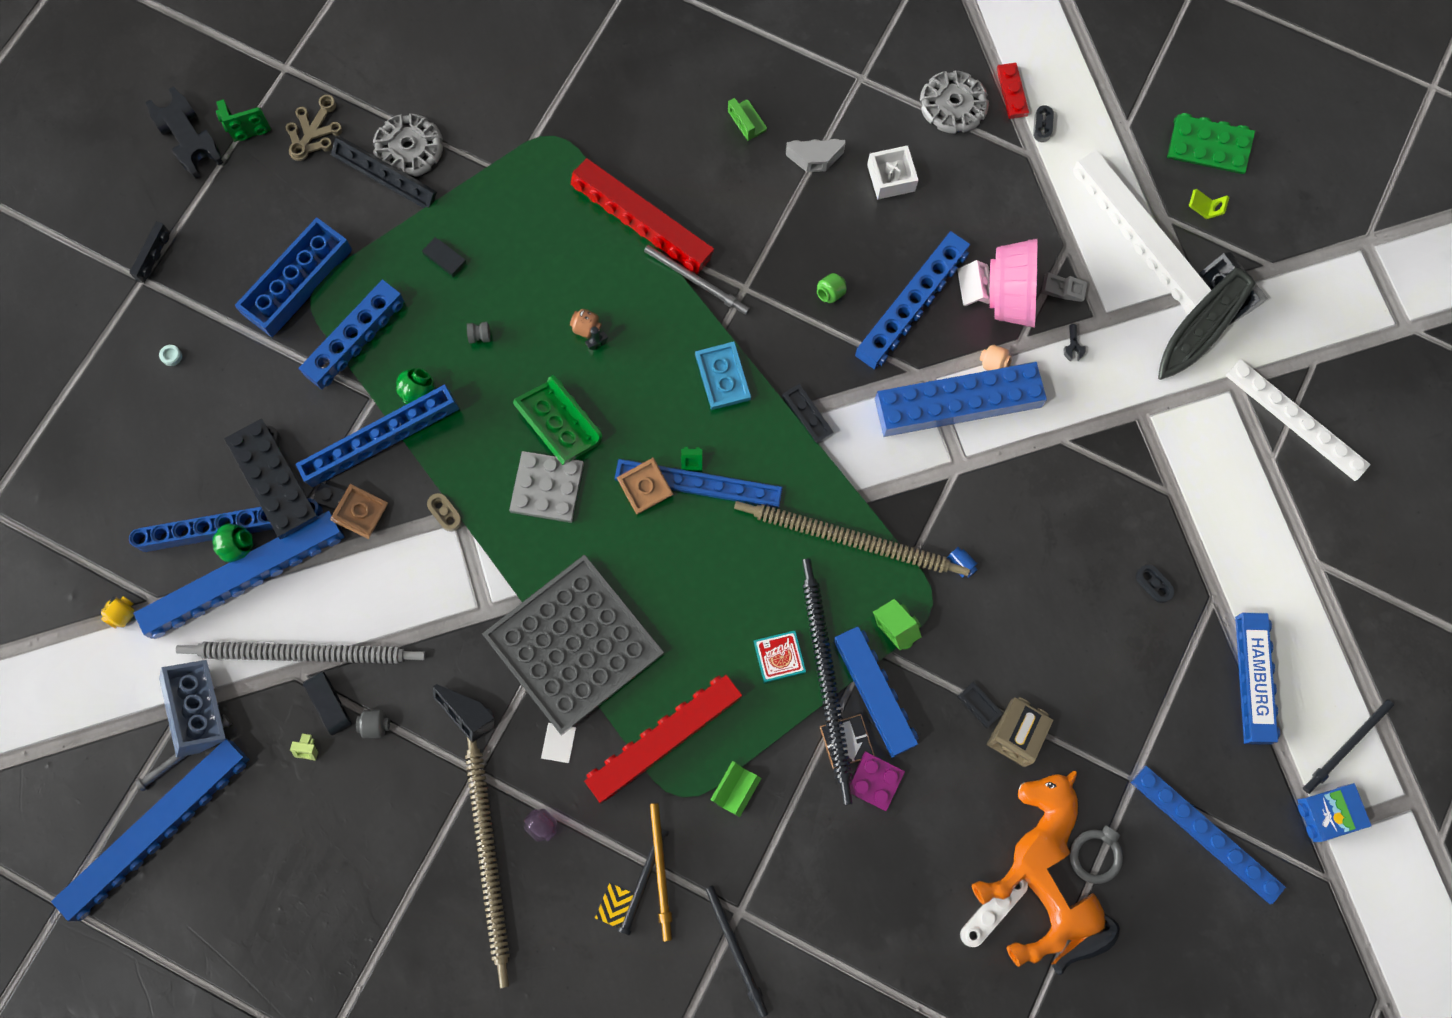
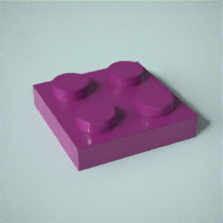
[849,752,905,811]

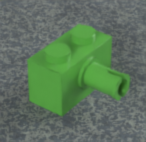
[873,599,922,650]

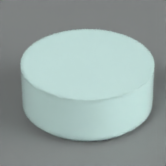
[159,345,182,366]

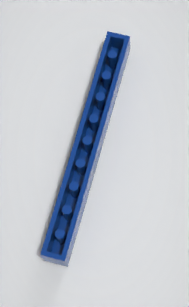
[133,511,345,639]
[51,739,250,921]

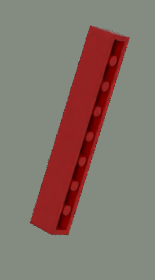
[571,158,714,274]
[584,675,742,804]

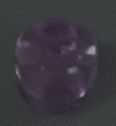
[524,808,557,842]

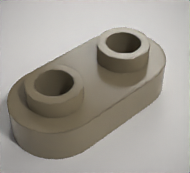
[427,493,462,532]

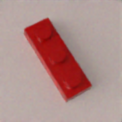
[996,62,1029,119]

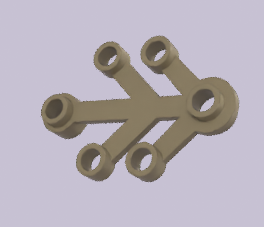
[286,95,342,161]

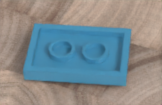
[695,342,751,410]

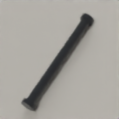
[617,829,669,935]

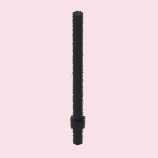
[1303,699,1394,794]
[705,885,768,1018]

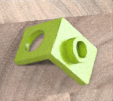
[1189,189,1229,219]

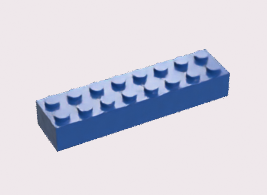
[875,362,1047,437]

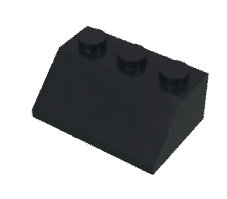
[1199,252,1268,326]

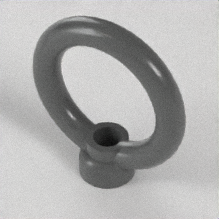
[1070,826,1123,884]

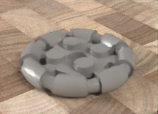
[920,70,989,134]
[373,113,443,177]

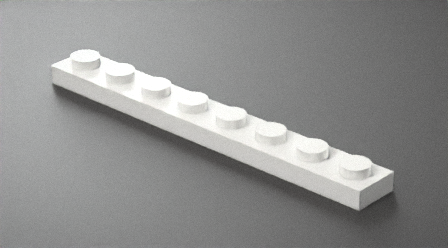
[1225,359,1371,481]

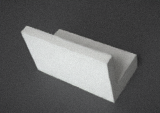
[957,260,990,306]

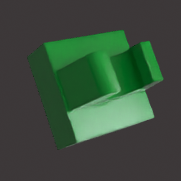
[681,447,702,470]

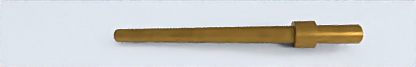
[650,803,672,941]

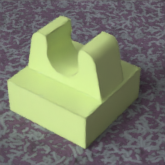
[290,734,318,761]

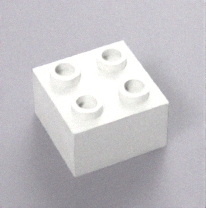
[867,146,918,200]

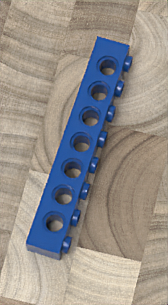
[855,231,970,370]
[296,384,460,487]

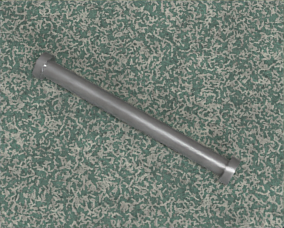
[135,715,232,792]

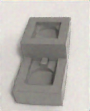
[1041,272,1087,301]

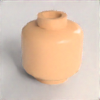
[980,345,1012,371]

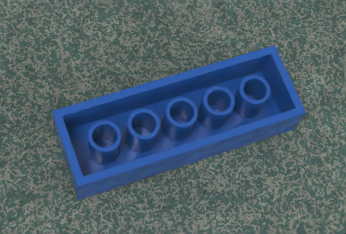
[235,217,352,338]

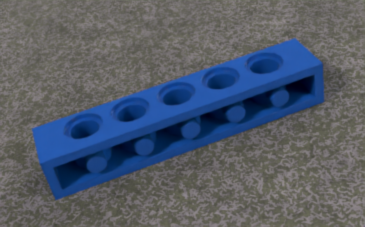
[299,279,404,390]

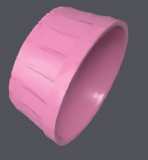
[990,239,1037,328]

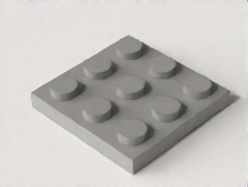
[509,451,584,523]

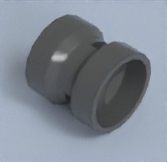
[467,322,490,344]

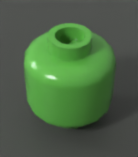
[817,273,847,303]

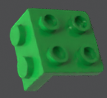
[216,99,271,142]

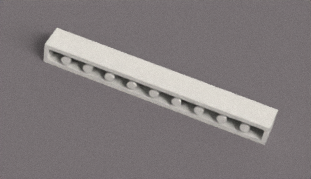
[1073,150,1211,315]

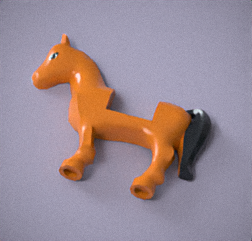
[972,771,1120,975]

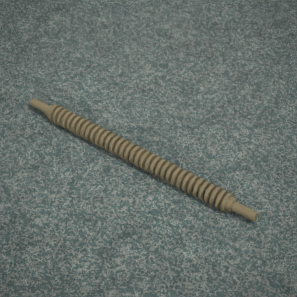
[734,501,970,576]
[465,737,510,988]

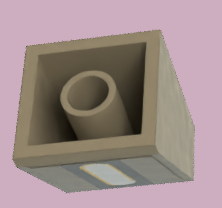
[986,697,1053,767]

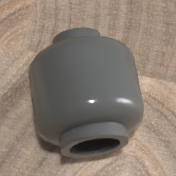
[356,710,390,739]

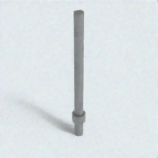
[644,245,750,315]

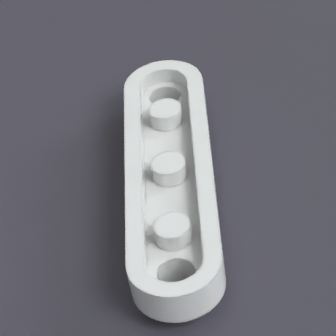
[960,880,1028,947]

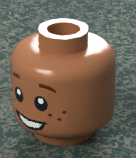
[570,309,602,339]

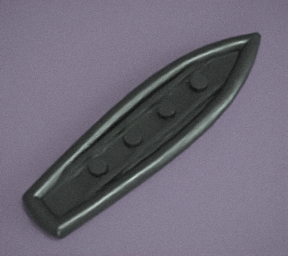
[1158,268,1256,380]

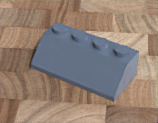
[159,660,225,758]

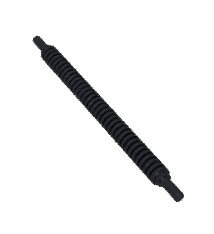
[802,558,853,805]

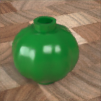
[396,368,435,404]
[212,524,253,563]

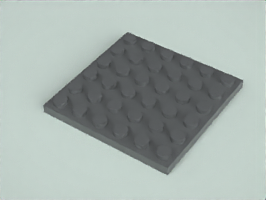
[482,555,664,736]

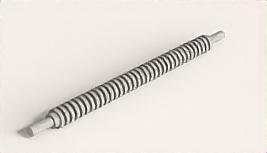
[176,641,425,664]

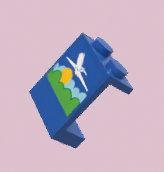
[1297,783,1372,842]

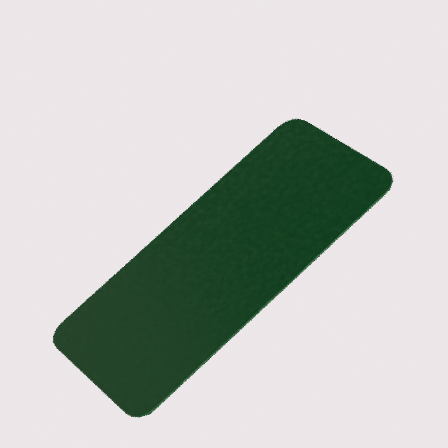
[311,136,933,797]

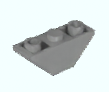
[786,139,845,172]

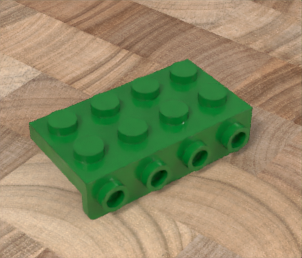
[1167,113,1255,174]
[513,375,602,465]

